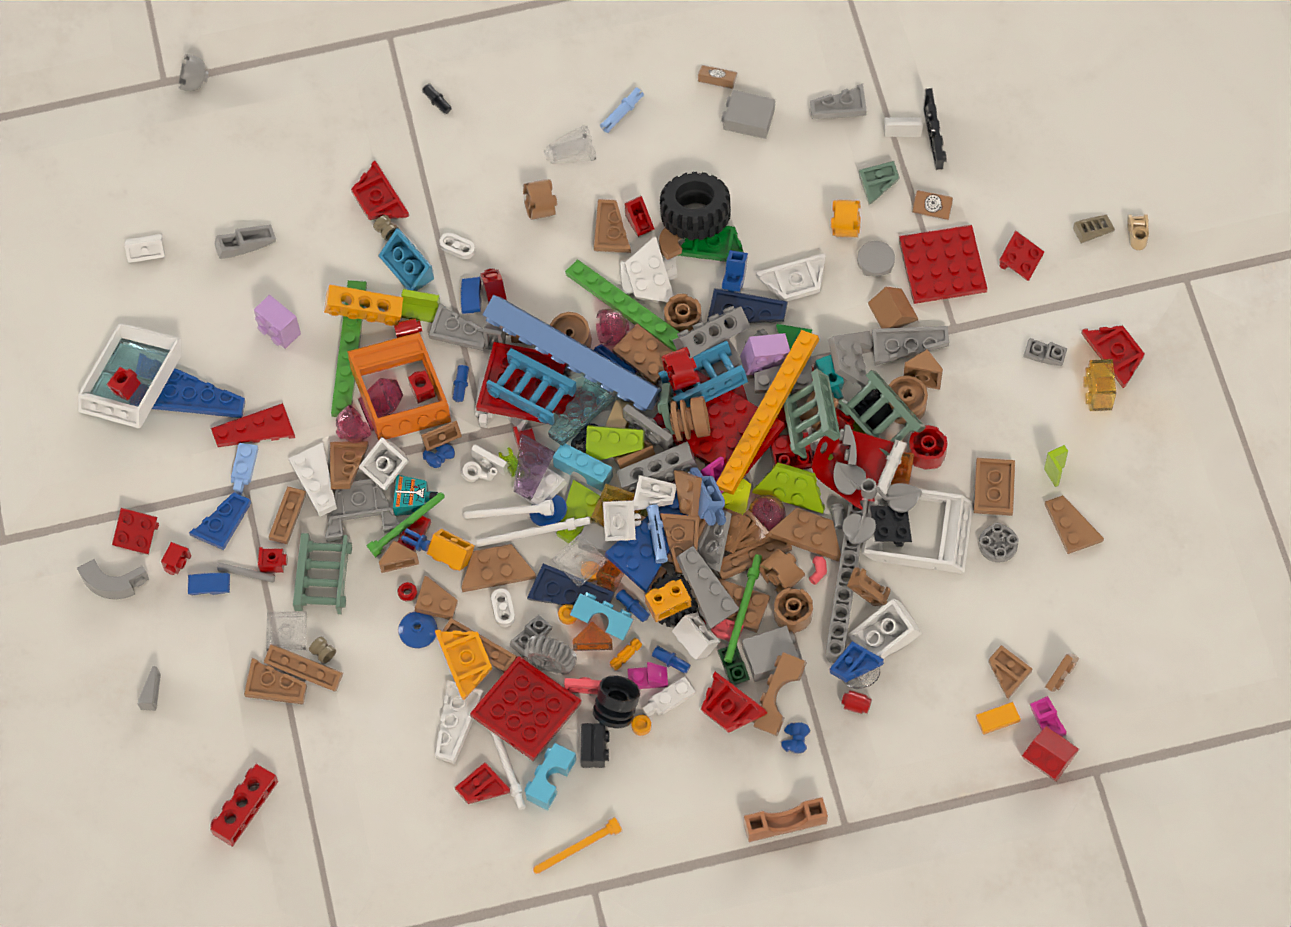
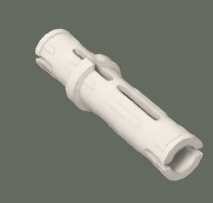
[876,439,907,497]

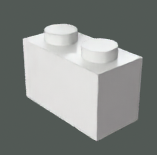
[672,613,720,660]

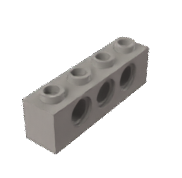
[672,306,751,358]
[617,442,699,499]

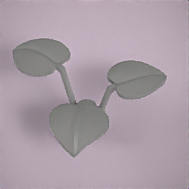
[834,462,922,544]

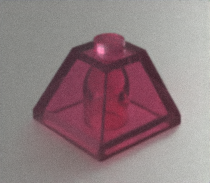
[358,378,403,431]

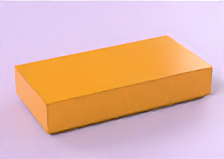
[976,702,1021,735]

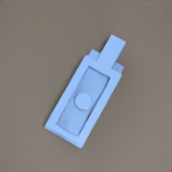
[231,443,258,495]

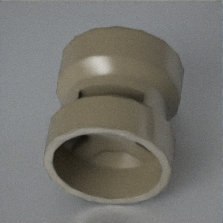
[373,215,398,241]
[309,636,336,664]

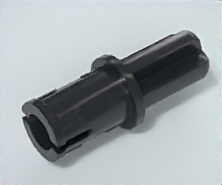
[422,84,452,114]

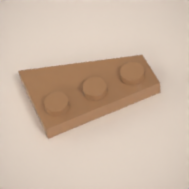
[594,199,631,253]
[660,513,699,574]

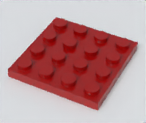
[899,225,988,304]
[476,342,567,424]
[470,656,582,761]

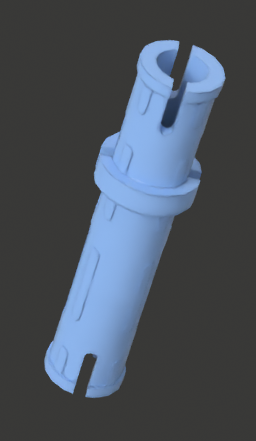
[600,88,644,133]
[646,505,668,563]

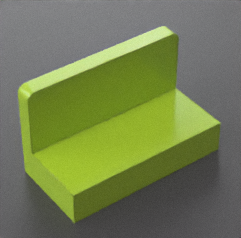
[401,289,441,323]
[1044,445,1068,487]

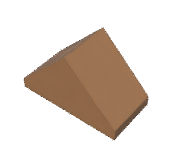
[379,540,419,573]

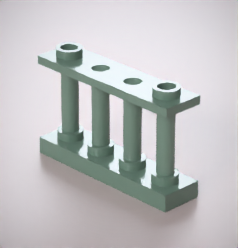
[784,369,840,458]
[838,370,926,456]
[293,533,352,615]

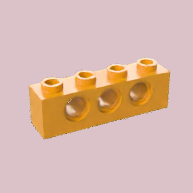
[324,284,403,326]

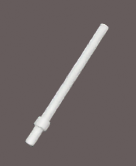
[477,517,591,547]
[491,732,526,810]

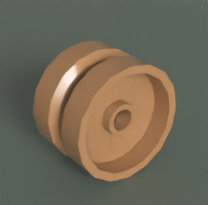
[550,312,592,348]
[888,376,928,425]

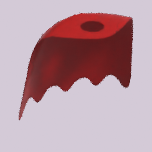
[812,428,894,510]

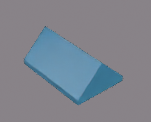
[378,228,434,291]

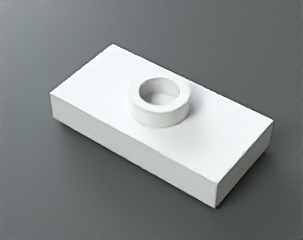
[471,445,508,475]

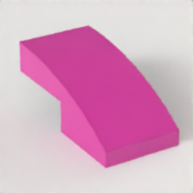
[1030,696,1067,737]

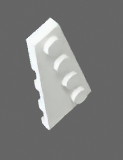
[288,442,337,517]
[435,680,485,764]

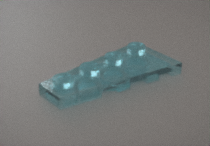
[548,379,615,446]

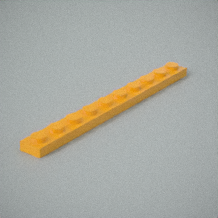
[716,330,820,495]

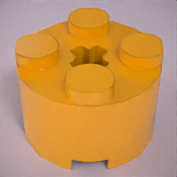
[831,200,861,238]

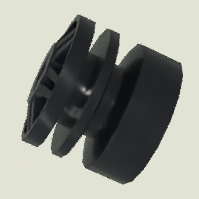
[592,675,640,728]

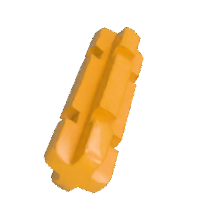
[610,638,642,670]

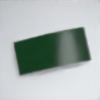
[717,645,750,685]

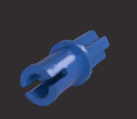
[453,365,470,402]
[616,589,650,622]
[652,646,691,673]

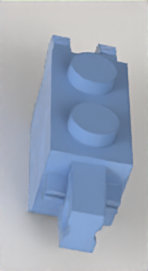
[688,468,726,526]

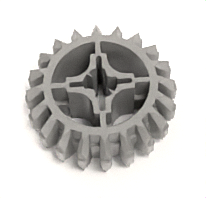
[524,635,577,675]

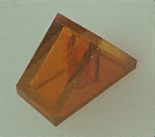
[890,452,914,485]
[596,560,624,593]
[573,621,613,651]

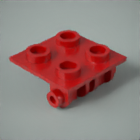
[999,231,1044,281]
[112,508,159,555]

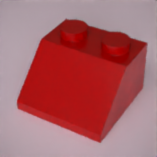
[1022,726,1080,782]

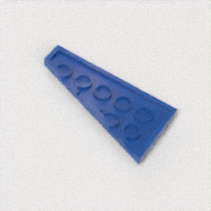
[130,353,246,418]
[605,491,687,593]

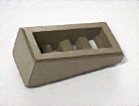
[1073,214,1115,243]

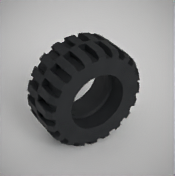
[660,172,731,241]

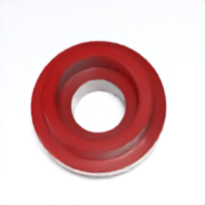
[398,582,417,601]

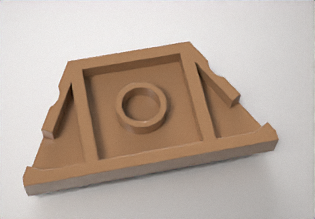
[770,508,841,562]
[461,544,536,592]

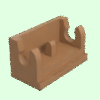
[847,567,891,606]

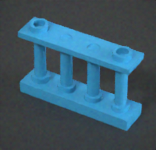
[659,341,748,409]
[487,348,576,426]

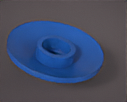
[529,495,567,526]
[398,612,438,648]

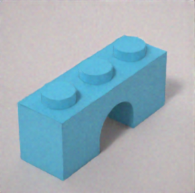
[553,442,613,492]
[570,592,634,641]
[525,743,577,811]

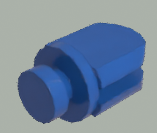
[400,528,431,552]

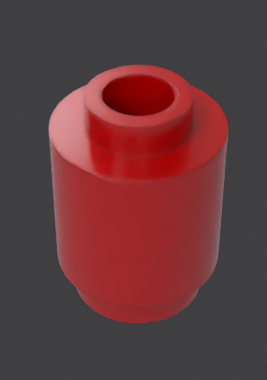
[394,318,423,338]
[841,690,872,714]

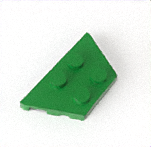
[677,226,744,262]

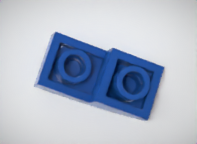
[461,277,482,314]
[188,573,230,595]

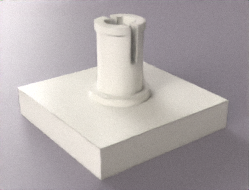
[603,500,641,541]

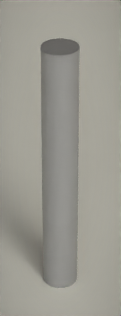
[217,563,275,583]

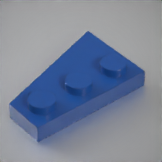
[189,493,252,550]

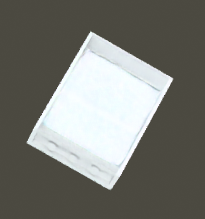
[78,323,181,428]

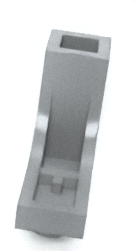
[77,559,149,599]

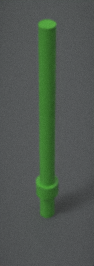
[724,554,762,663]

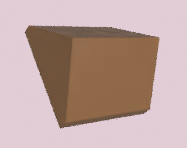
[868,287,918,329]
[903,349,943,390]

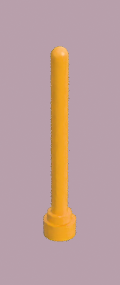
[533,817,622,874]

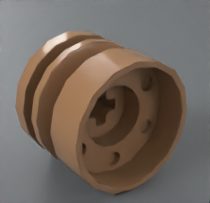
[670,396,710,441]

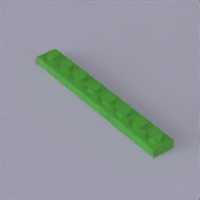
[565,259,679,351]
[331,280,367,418]

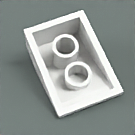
[848,599,922,658]

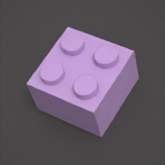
[254,295,301,349]
[740,333,790,376]

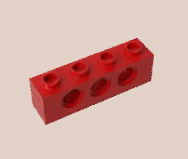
[210,763,278,847]

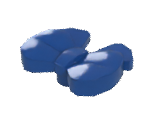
[423,443,455,468]
[781,722,811,754]

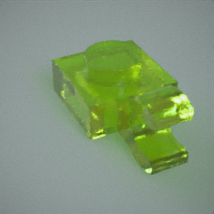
[498,447,524,482]

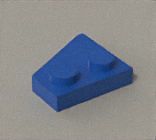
[829,641,884,682]

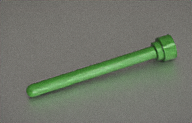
[366,492,445,558]

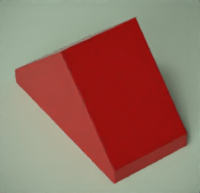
[625,196,654,237]

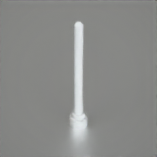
[463,500,554,519]

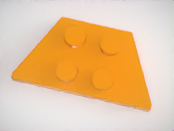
[435,630,493,700]

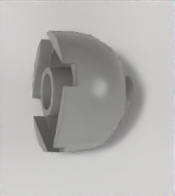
[179,54,209,91]

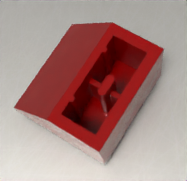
[770,432,813,470]

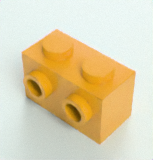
[427,529,475,571]
[645,579,691,622]

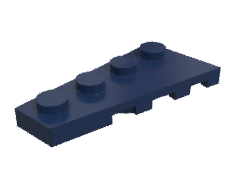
[707,288,788,325]
[527,563,614,606]

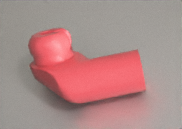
[809,556,827,585]

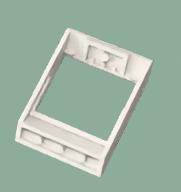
[861,485,974,574]

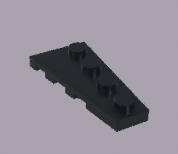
[923,88,947,170]

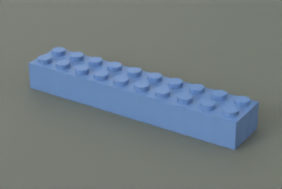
[483,295,662,411]

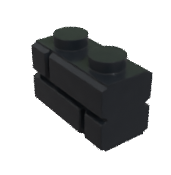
[580,723,610,768]

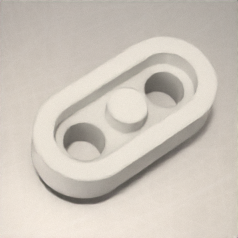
[440,233,475,259]
[491,589,515,627]

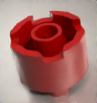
[661,347,700,391]
[908,425,948,470]

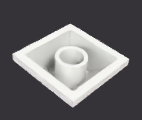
[359,437,409,491]

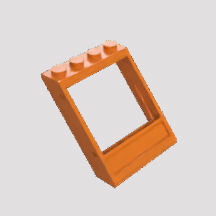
[347,332,451,441]

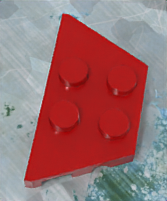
[351,161,409,220]
[1081,325,1145,388]
[701,671,767,733]

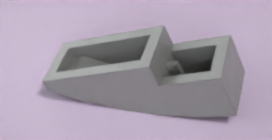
[215,225,276,259]

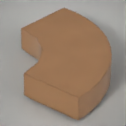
[659,228,682,260]

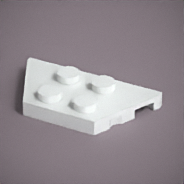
[625,237,674,303]
[756,253,826,301]

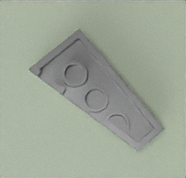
[872,326,949,366]
[676,546,739,631]

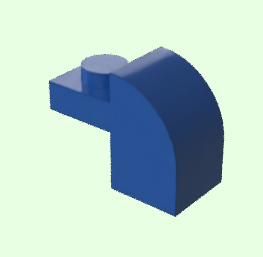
[722,250,748,292]

